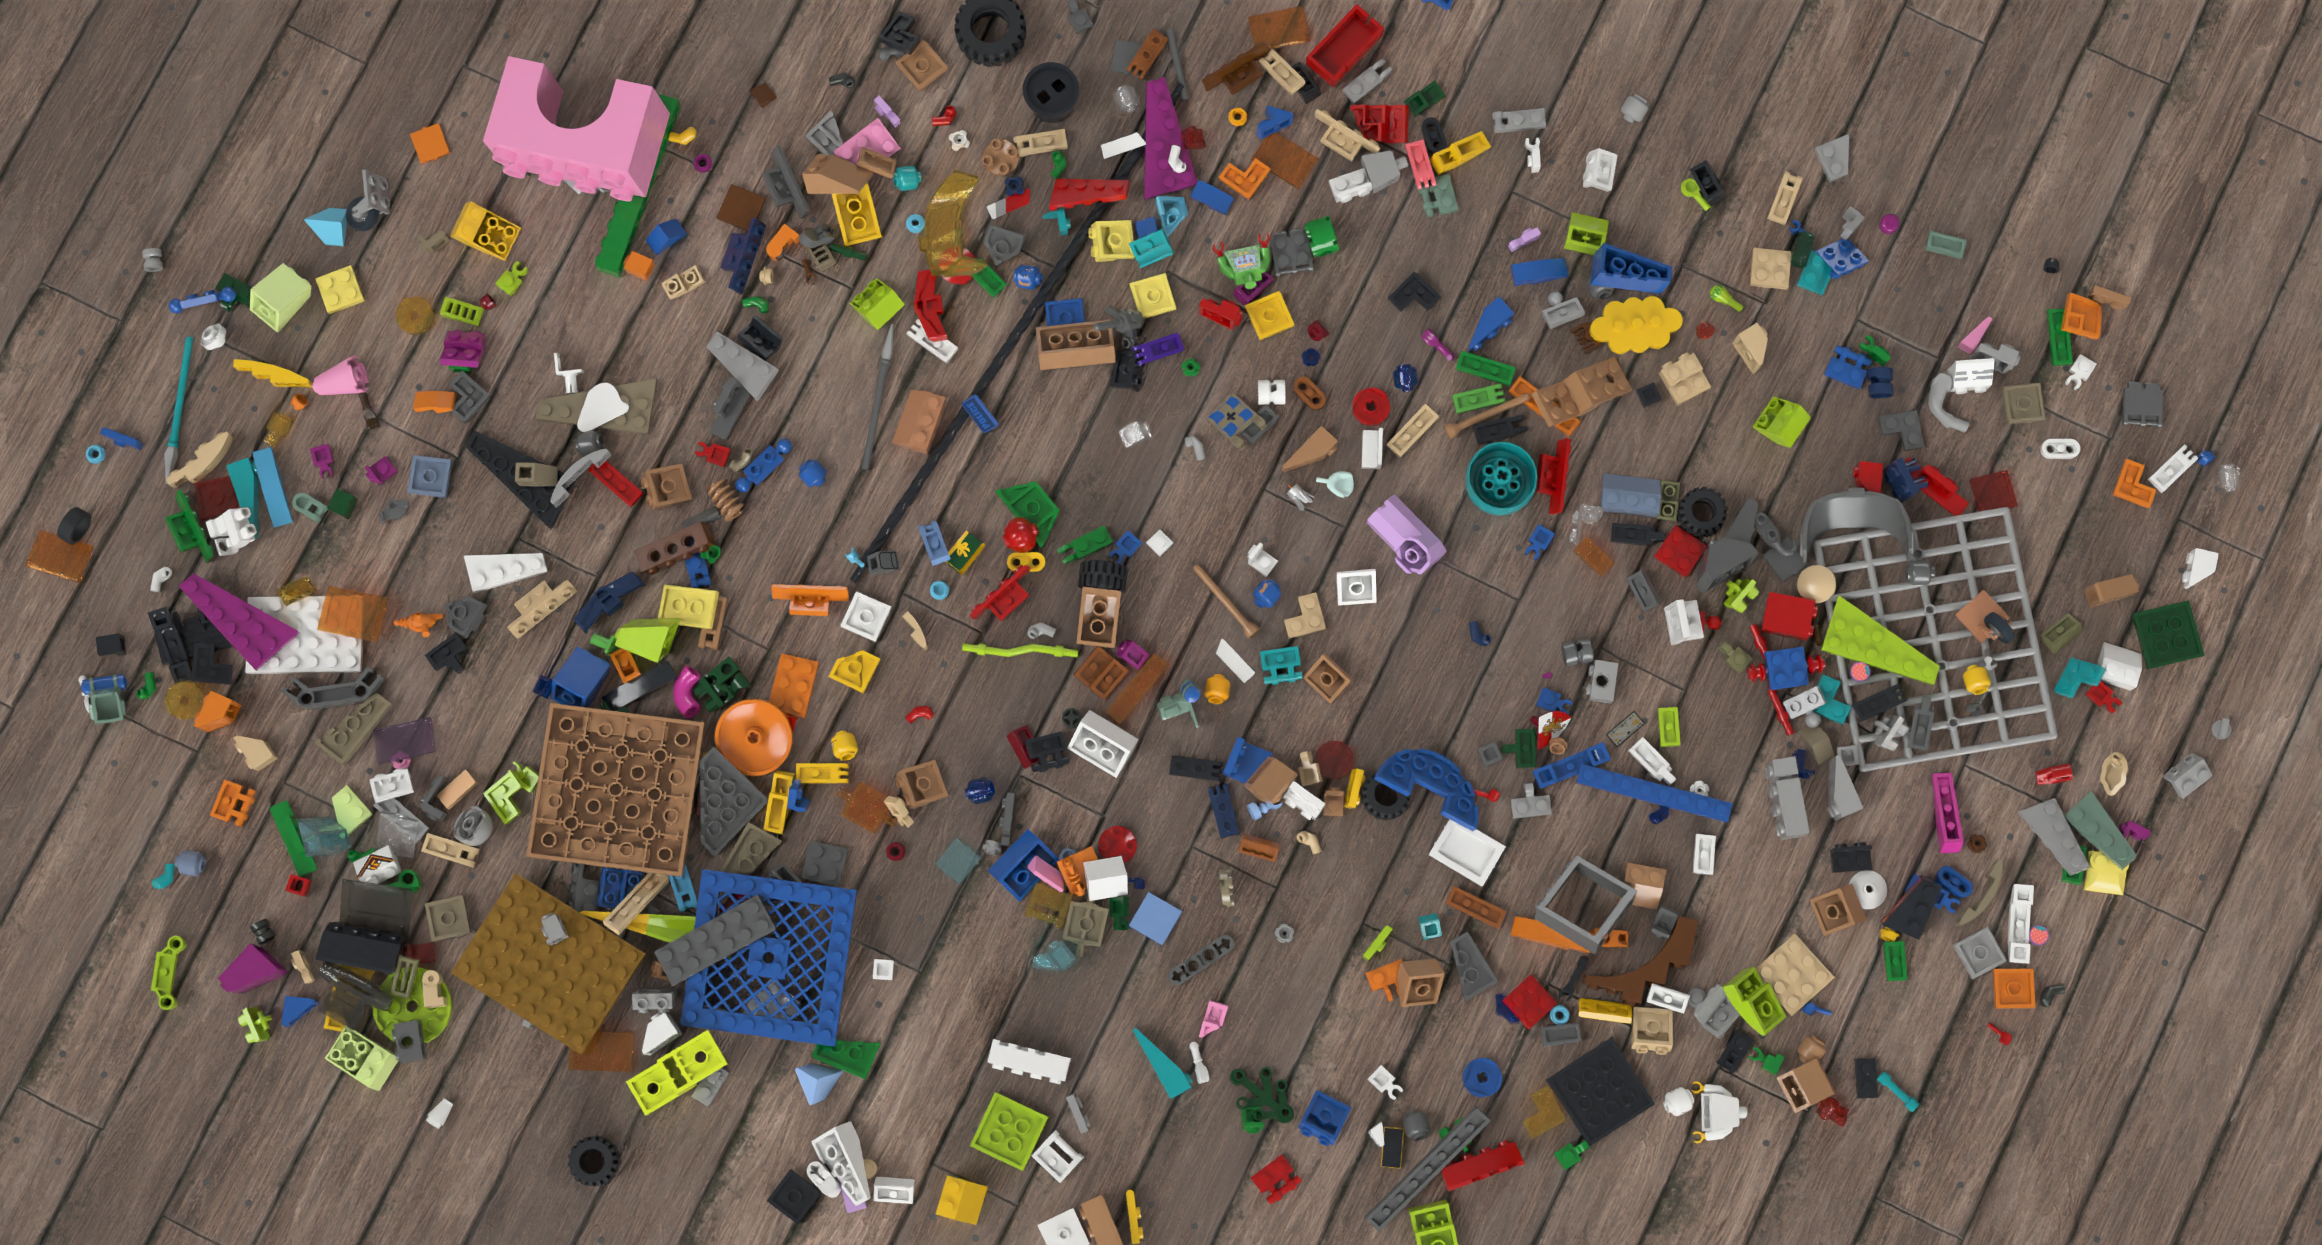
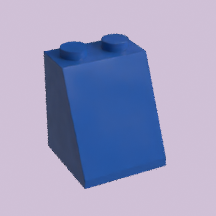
[551,646,610,708]

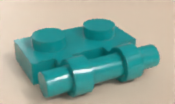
[1260,646,1303,685]

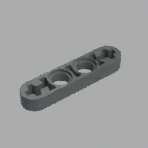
[1168,935,1234,986]

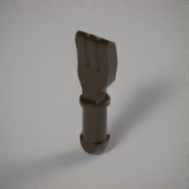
[358,392,379,430]
[1811,610,1824,646]

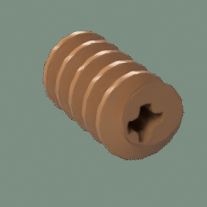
[706,478,743,522]

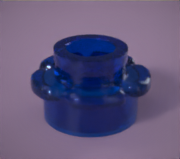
[1302,348,1320,366]

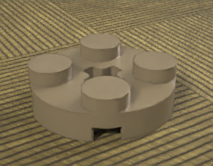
[1219,868,1234,908]

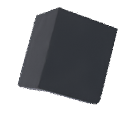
[96,633,127,656]

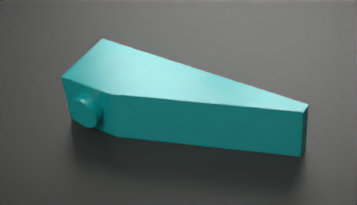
[226,458,259,539]
[1133,1028,1193,1099]

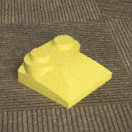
[2084,851,2129,895]

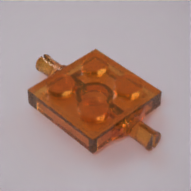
[837,781,897,834]

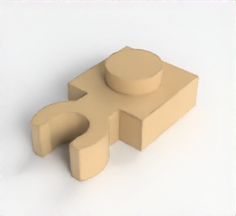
[884,796,914,828]
[291,950,315,984]

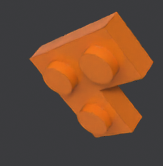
[1218,158,1271,200]
[2112,459,2156,508]

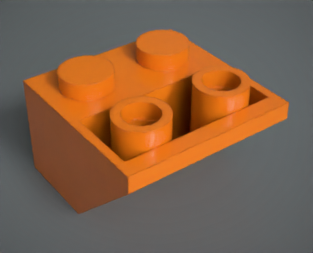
[194,691,242,732]

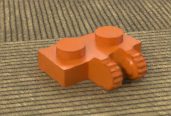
[1365,959,1403,1002]

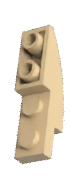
[166,431,234,489]

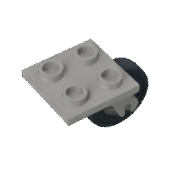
[346,169,390,231]

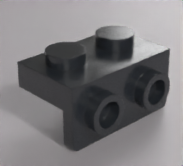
[737,315,783,361]

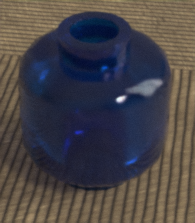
[1392,364,1419,392]
[965,777,995,805]

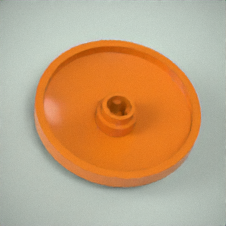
[715,699,793,776]

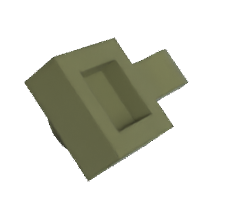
[1718,642,1753,674]

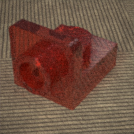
[404,942,436,965]

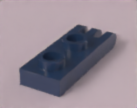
[1208,783,1239,839]

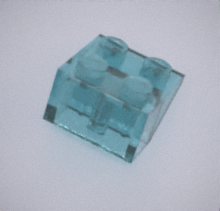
[298,816,351,857]
[1031,940,1078,973]

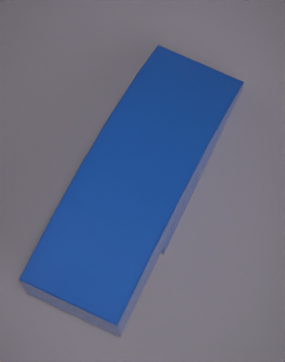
[1510,258,1569,287]

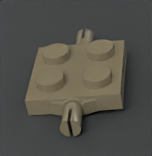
[1062,896,1109,957]

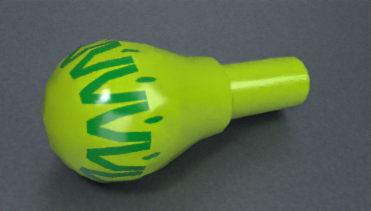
[1710,285,1744,312]

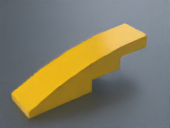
[233,359,313,387]

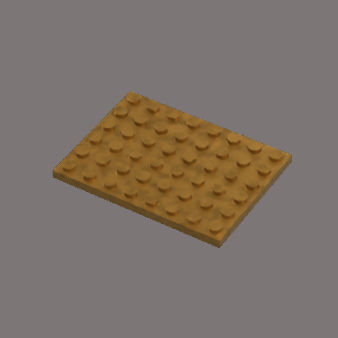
[451,873,647,1055]

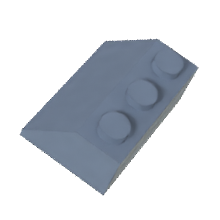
[1599,473,1661,518]

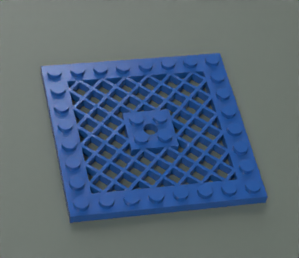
[680,869,857,1046]

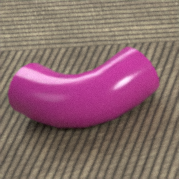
[673,665,701,719]

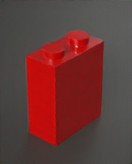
[1761,592,1818,641]

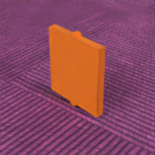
[410,123,450,164]

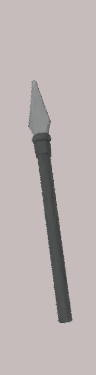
[861,324,893,470]

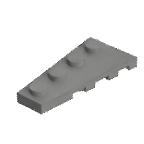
[706,332,779,402]

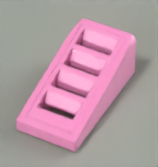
[1958,317,1992,354]

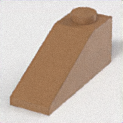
[1282,426,1338,473]

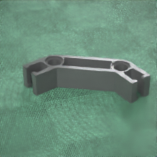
[281,666,387,710]

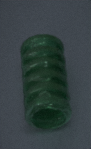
[1790,231,1815,268]

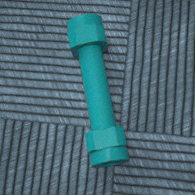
[1877,1071,1919,1112]

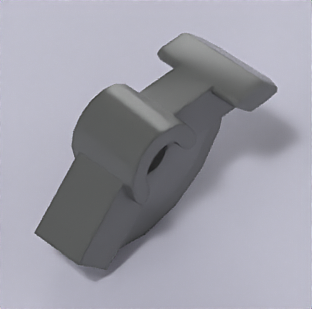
[379,499,409,524]

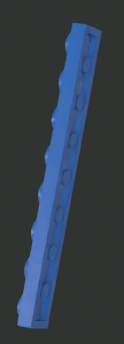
[1576,764,1733,823]

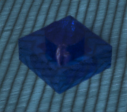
[533,675,552,699]

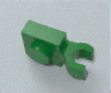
[1859,335,1891,367]
[1554,1140,1590,1170]

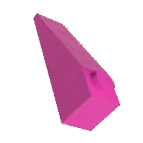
[1932,773,1964,853]

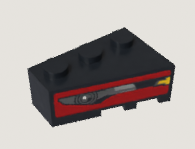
[1880,875,1942,940]

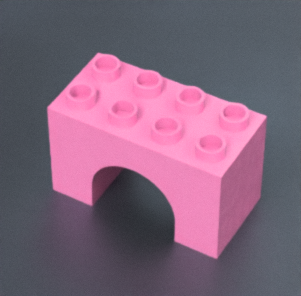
[483,56,670,201]

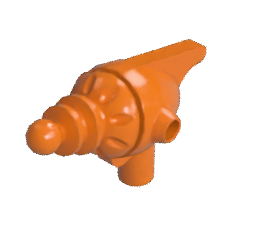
[394,612,443,637]

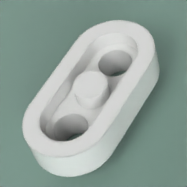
[2040,439,2080,459]

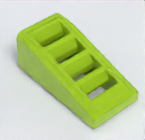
[440,297,484,327]

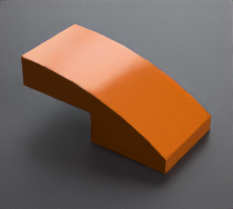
[413,391,456,413]

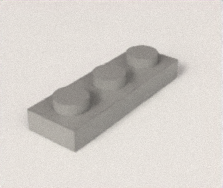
[373,798,430,843]

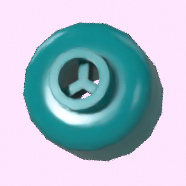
[893,165,921,191]

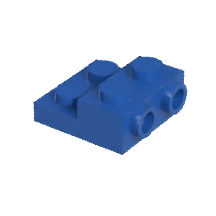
[1298,1090,1351,1146]

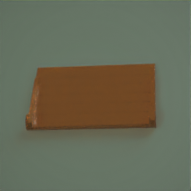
[1248,6,1310,49]
[1251,132,1319,189]
[26,530,94,583]

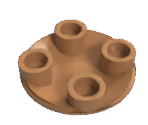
[982,139,1019,176]

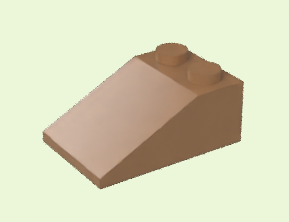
[802,154,873,194]
[1076,586,1121,648]

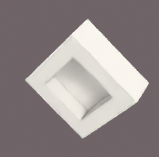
[1146,530,1173,557]
[873,959,894,981]

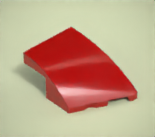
[1350,105,1409,143]

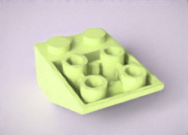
[325,1025,399,1091]

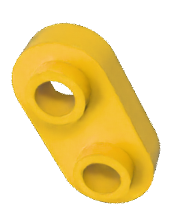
[1007,552,1045,572]

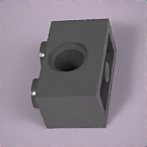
[392,1020,427,1064]

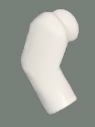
[1168,145,1186,173]

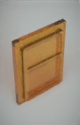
[317,586,388,643]

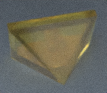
[275,576,317,607]

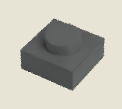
[1477,742,1503,768]

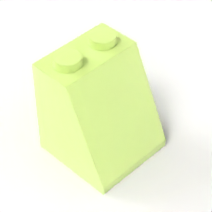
[250,263,311,333]

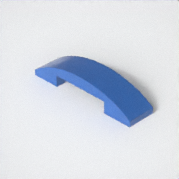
[1532,742,1611,789]

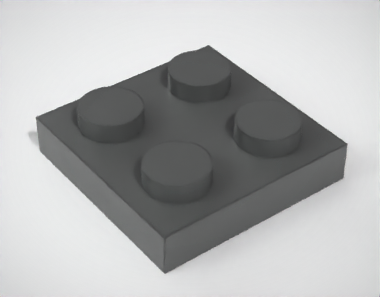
[801,841,848,887]

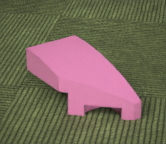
[1199,1000,1228,1038]

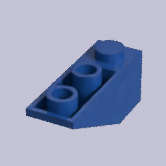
[1468,297,1514,353]

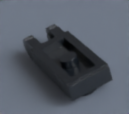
[1472,415,1528,445]

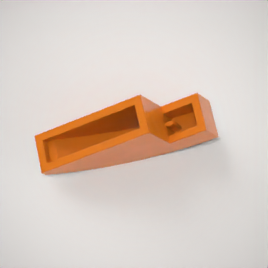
[1510,916,1595,954]

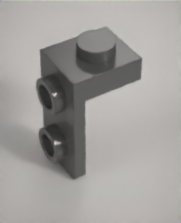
[420,775,447,822]

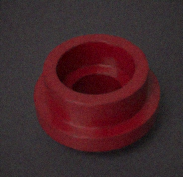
[886,842,906,861]

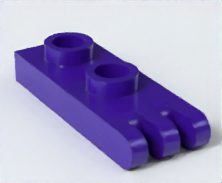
[1132,333,1184,366]

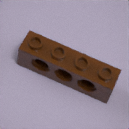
[634,522,715,575]

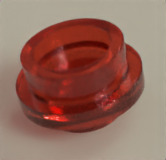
[1696,322,1715,339]

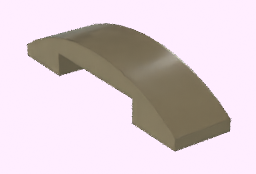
[1954,859,2003,927]

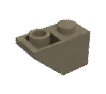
[515,463,558,486]

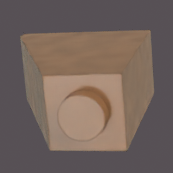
[2084,574,2139,608]

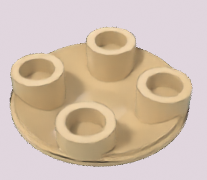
[1797,565,1836,603]

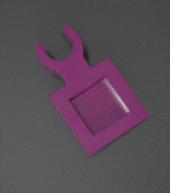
[310,444,334,479]

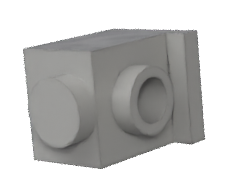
[541,913,569,946]

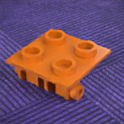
[1057,846,1098,896]

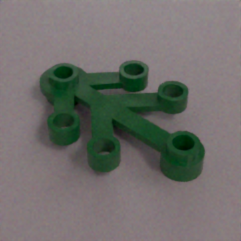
[1229,1067,1294,1124]

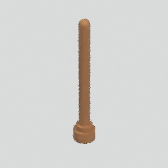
[1444,393,1530,439]
[1193,565,1260,639]

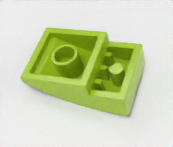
[1722,967,1786,1036]
[1408,1199,1458,1245]

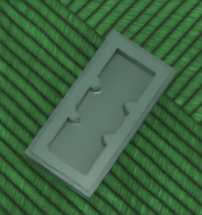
[1925,231,1967,259]

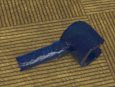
[1127,877,1145,889]

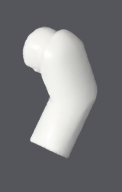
[150,567,172,592]

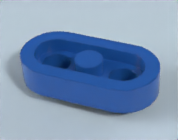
[1936,866,1973,899]

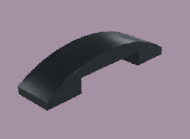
[147,606,192,684]

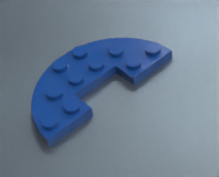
[1374,749,1479,831]

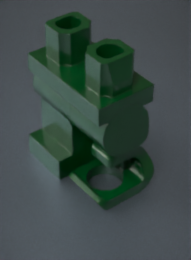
[693,656,753,713]

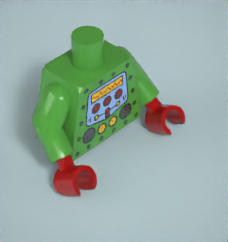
[1212,233,1270,289]

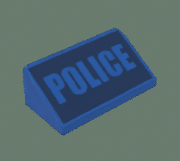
[962,395,999,433]

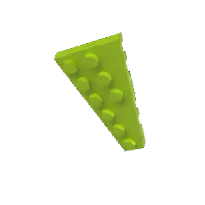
[1821,595,1940,685]

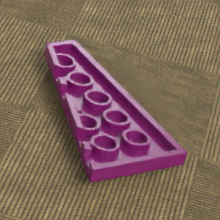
[179,573,300,671]

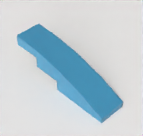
[252,447,293,528]

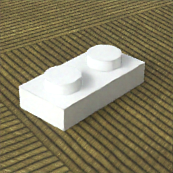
[1692,834,1716,875]

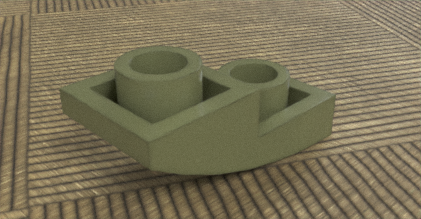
[1657,480,1680,521]

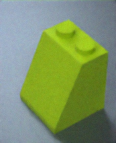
[615,618,680,663]

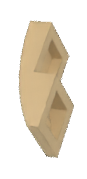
[902,611,928,651]

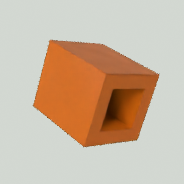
[623,251,655,281]

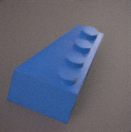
[1590,243,1672,294]

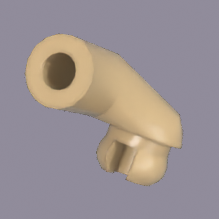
[1297,831,1322,855]

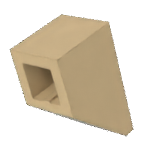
[233,736,278,771]

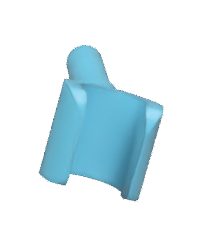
[845,548,864,567]

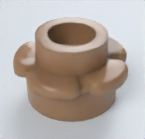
[1549,737,1568,755]

